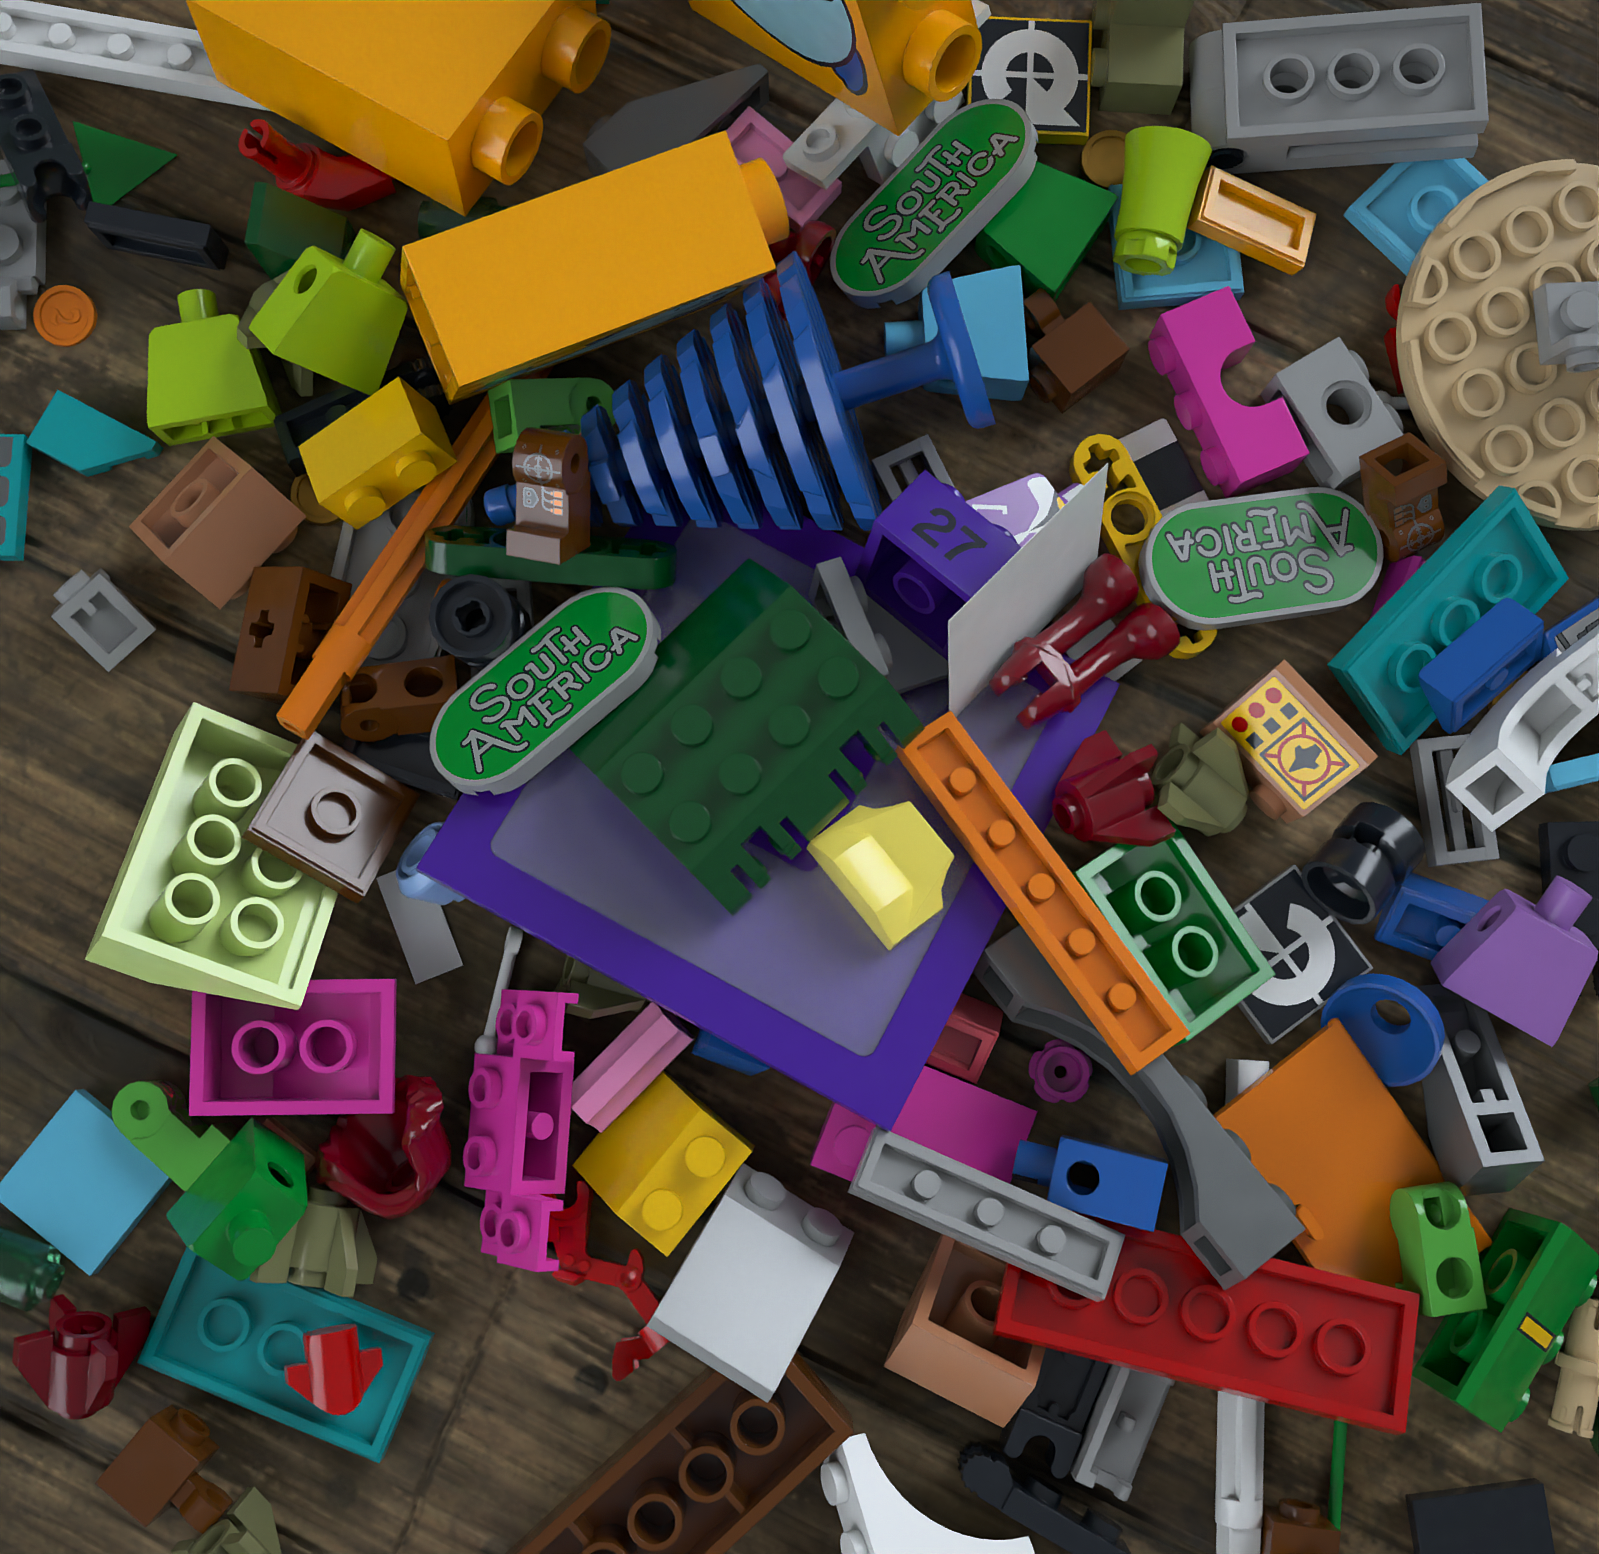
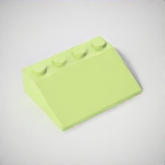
[85,702,338,1010]

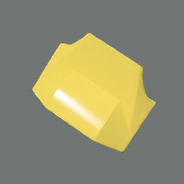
[807,801,954,951]

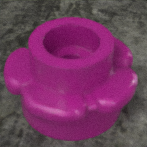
[1028,1039,1093,1103]

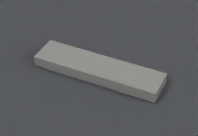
[848,1126,1125,1302]

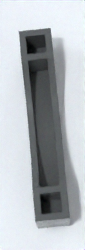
[973,925,1305,1290]

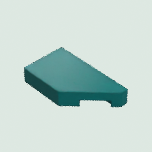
[26,389,163,477]

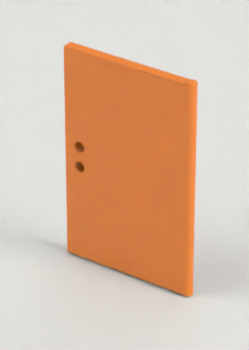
[1213,1017,1492,1288]

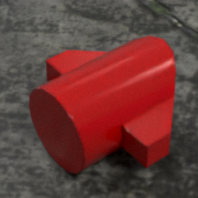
[284,1324,383,1415]

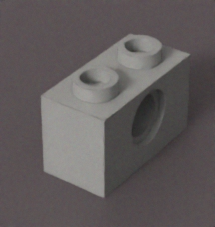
[1260,337,1403,490]

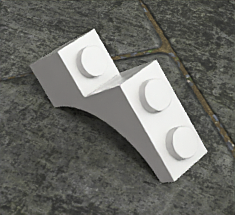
[821,1433,1035,1554]

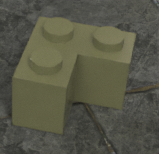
[1090,0,1195,115]

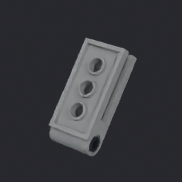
[1189,3,1489,174]

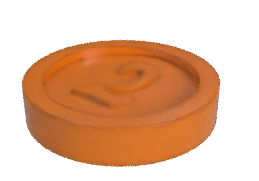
[33,285,97,347]

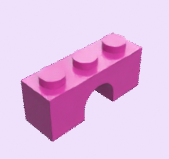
[1148,286,1310,498]

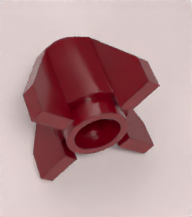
[1052,730,1176,847]
[12,1294,151,1419]

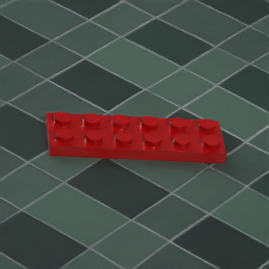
[992,1210,1420,1435]

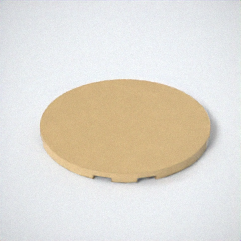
[1396,159,1599,531]

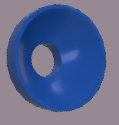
[1320,973,1445,1087]

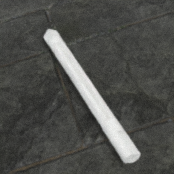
[1215,1059,1269,1554]

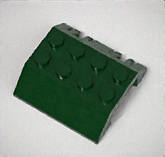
[568,558,925,917]

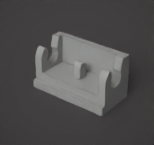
[1069,1364,1175,1501]

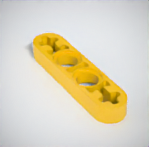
[1069,434,1217,659]

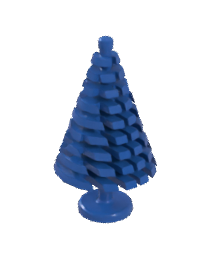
[484,251,996,531]

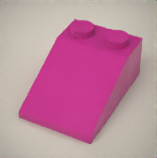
[189,979,397,1116]
[810,1065,1038,1184]

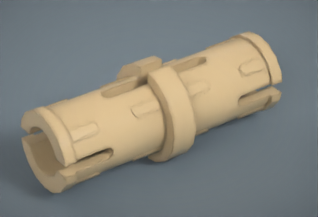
[1548,1298,1599,1438]

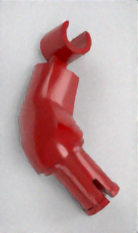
[238,119,396,212]

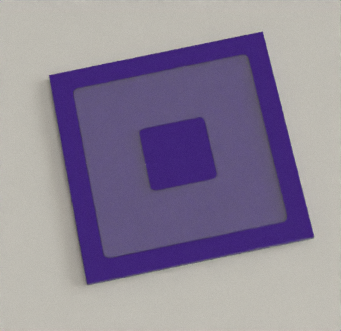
[416,484,1120,1132]

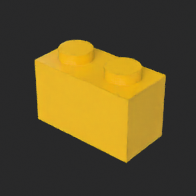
[298,376,458,530]

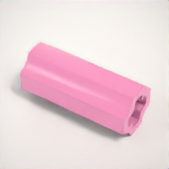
[571,1001,695,1133]

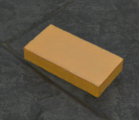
[1187,165,1316,276]

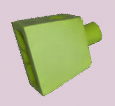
[249,229,408,396]
[147,289,282,446]

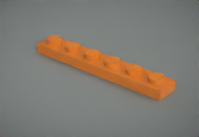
[895,710,1190,1075]

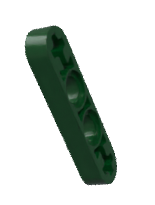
[425,525,677,590]

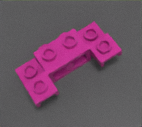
[463,989,579,1272]

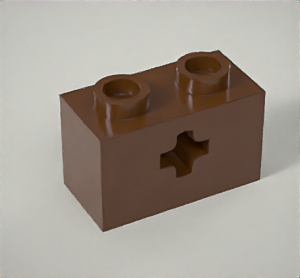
[229,566,352,705]

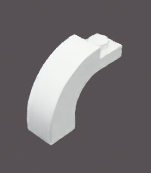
[1445,625,1599,832]

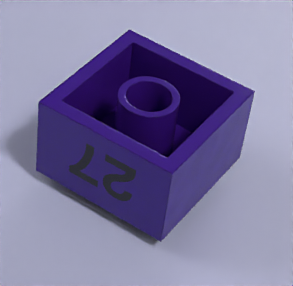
[855,470,1022,661]

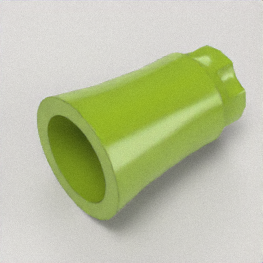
[1113,126,1212,276]

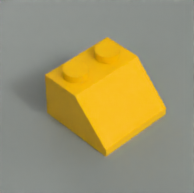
[572,1070,754,1257]

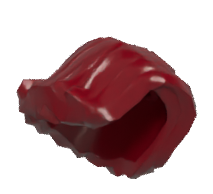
[315,1074,451,1220]

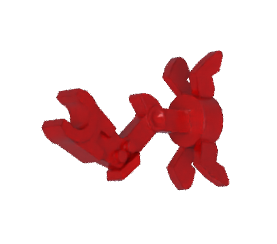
[540,1180,670,1381]

